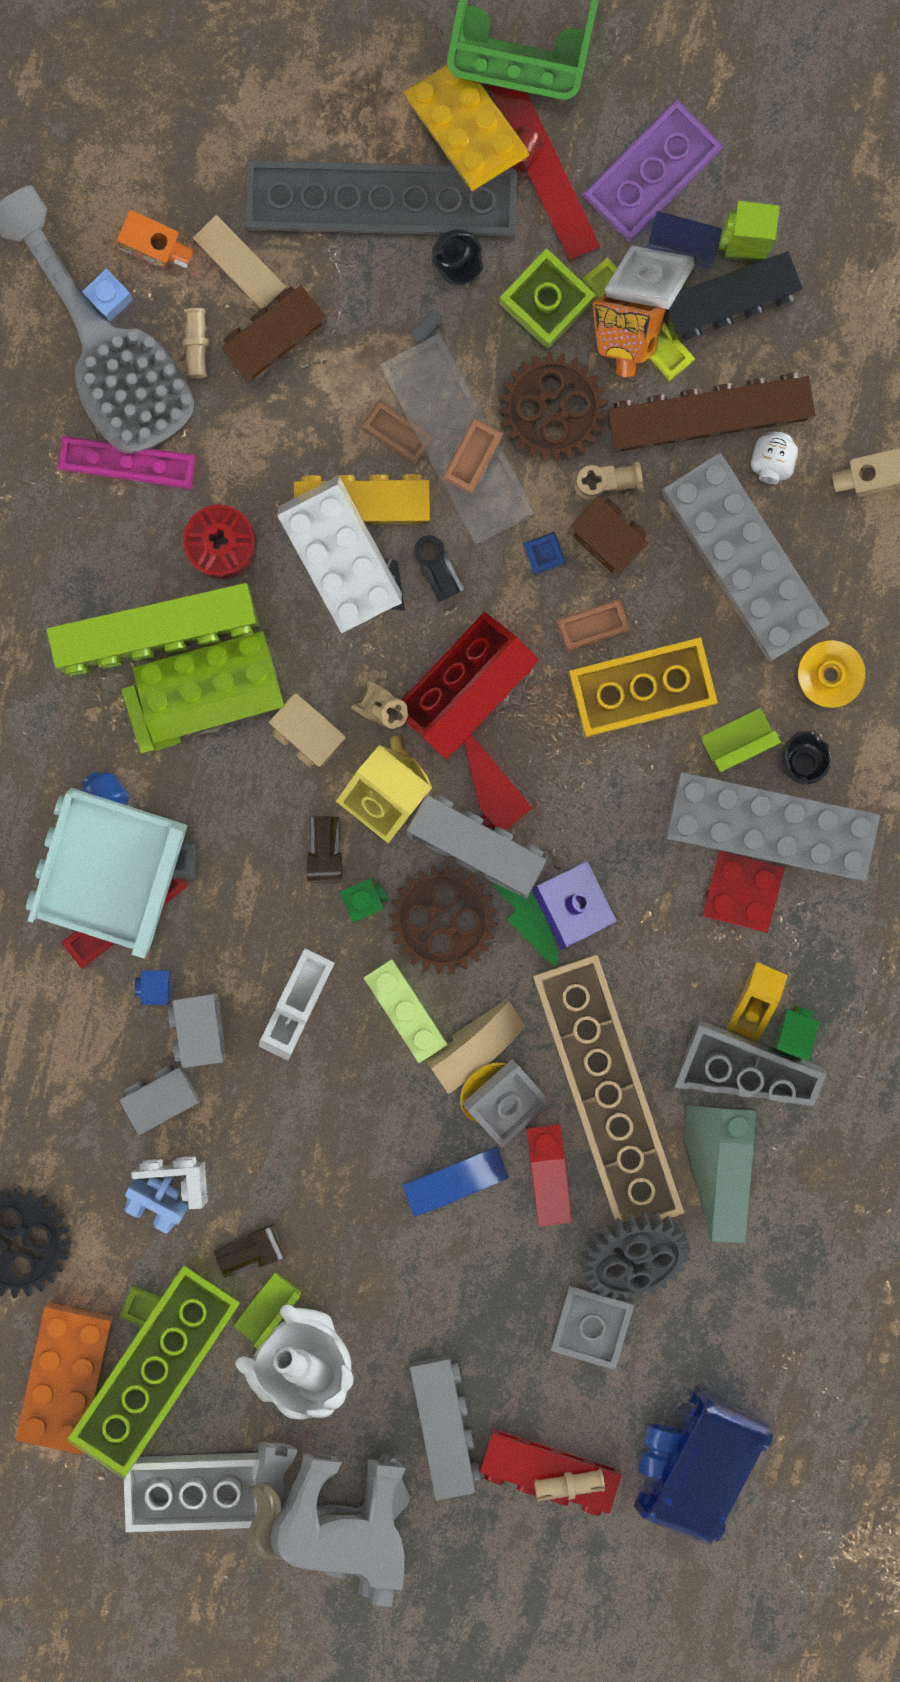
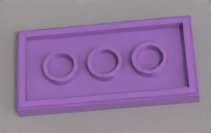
[582,99,724,243]

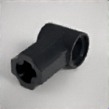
[413,535,465,603]

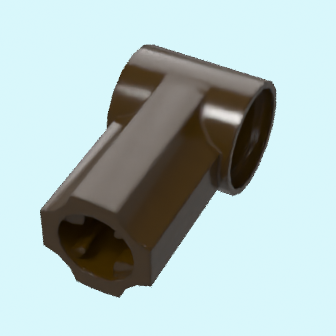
[307,816,342,883]
[214,1224,287,1278]

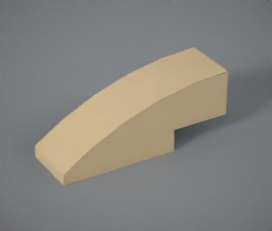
[426,999,526,1094]

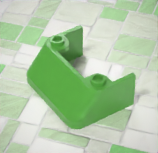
[447,0,599,100]

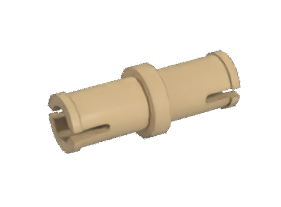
[182,308,209,379]
[534,1469,605,1502]

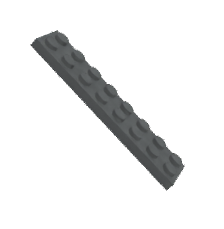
[246,160,517,237]

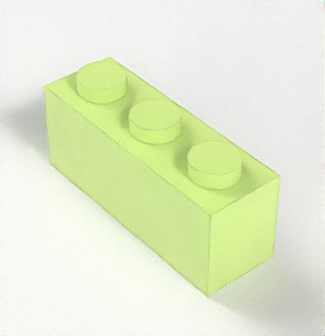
[364,958,447,1063]

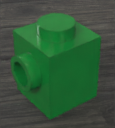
[340,878,388,923]

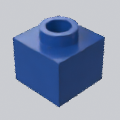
[135,970,171,1005]

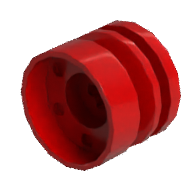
[183,504,258,581]

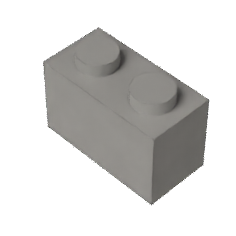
[119,1064,200,1136]

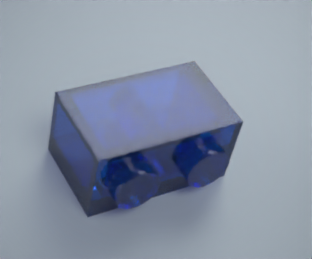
[647,211,722,268]

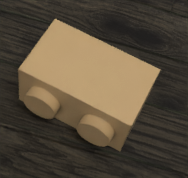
[269,692,347,769]

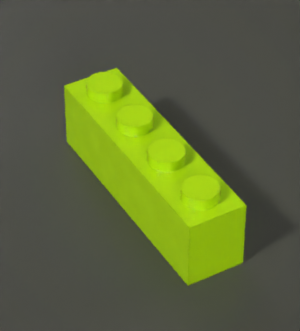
[718,201,780,264]

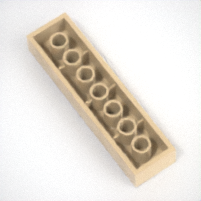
[532,954,684,1224]

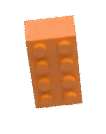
[15,1302,115,1455]

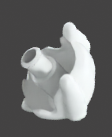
[235,1304,354,1420]

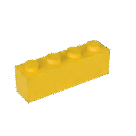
[294,474,430,525]

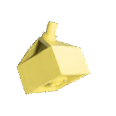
[336,735,432,844]

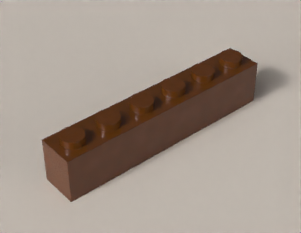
[607,372,816,453]

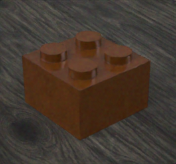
[568,496,648,578]

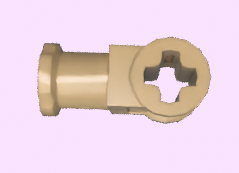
[574,461,643,501]
[350,680,408,729]

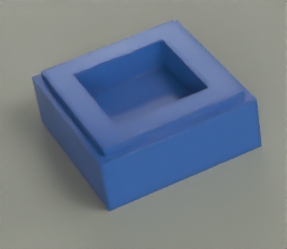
[523,531,566,576]

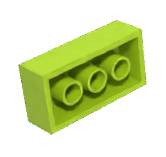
[133,631,284,743]

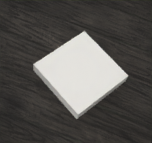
[605,245,694,309]

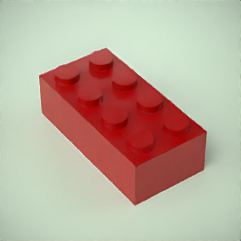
[397,611,539,760]

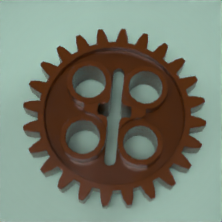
[498,352,608,463]
[388,865,498,974]

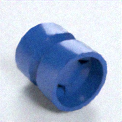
[638,1424,691,1482]

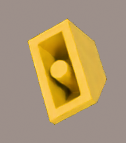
[726,962,788,1042]

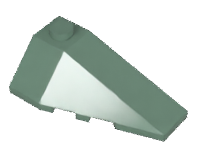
[683,1104,756,1243]

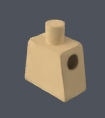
[832,448,900,497]

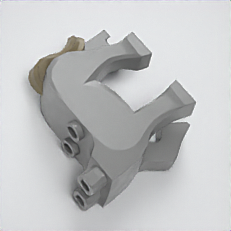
[248,1442,410,1607]

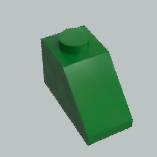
[770,1005,819,1061]

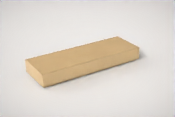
[193,214,287,309]

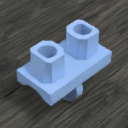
[124,1176,189,1233]

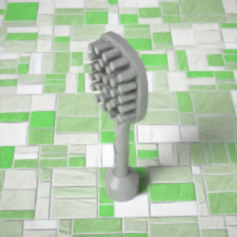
[0,185,194,454]

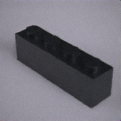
[664,251,803,343]

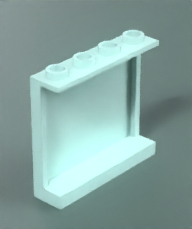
[26,788,188,959]

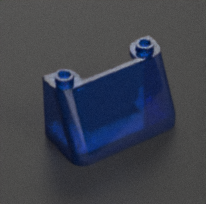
[633,1386,773,1545]

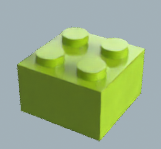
[499,248,596,350]

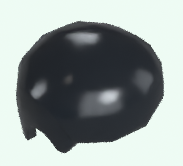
[432,229,484,286]
[780,731,832,785]

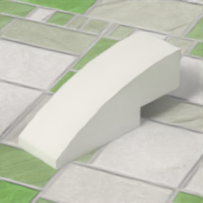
[258,948,335,1061]

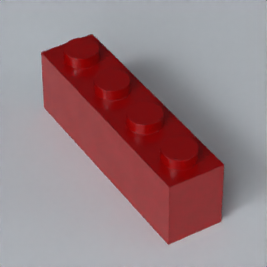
[480,1429,622,1516]

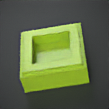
[120,1285,163,1327]

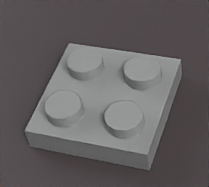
[462,1059,552,1148]
[550,1285,635,1370]

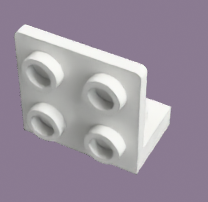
[131,1156,208,1209]

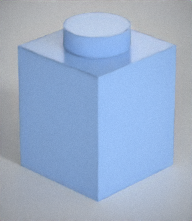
[82,268,133,323]

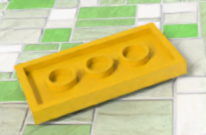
[404,65,529,191]

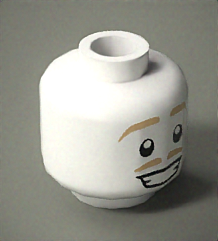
[751,431,798,484]

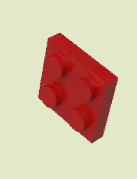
[702,851,785,933]

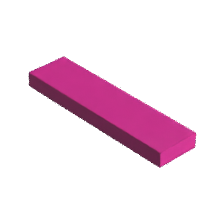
[58,436,196,490]

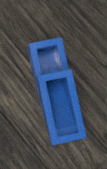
[402,1146,509,1217]

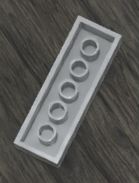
[661,452,830,663]
[664,772,880,881]

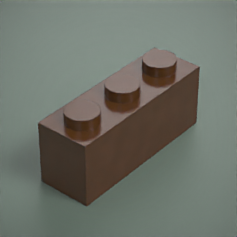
[221,285,327,384]

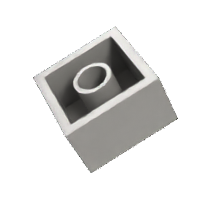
[168,992,227,1068]

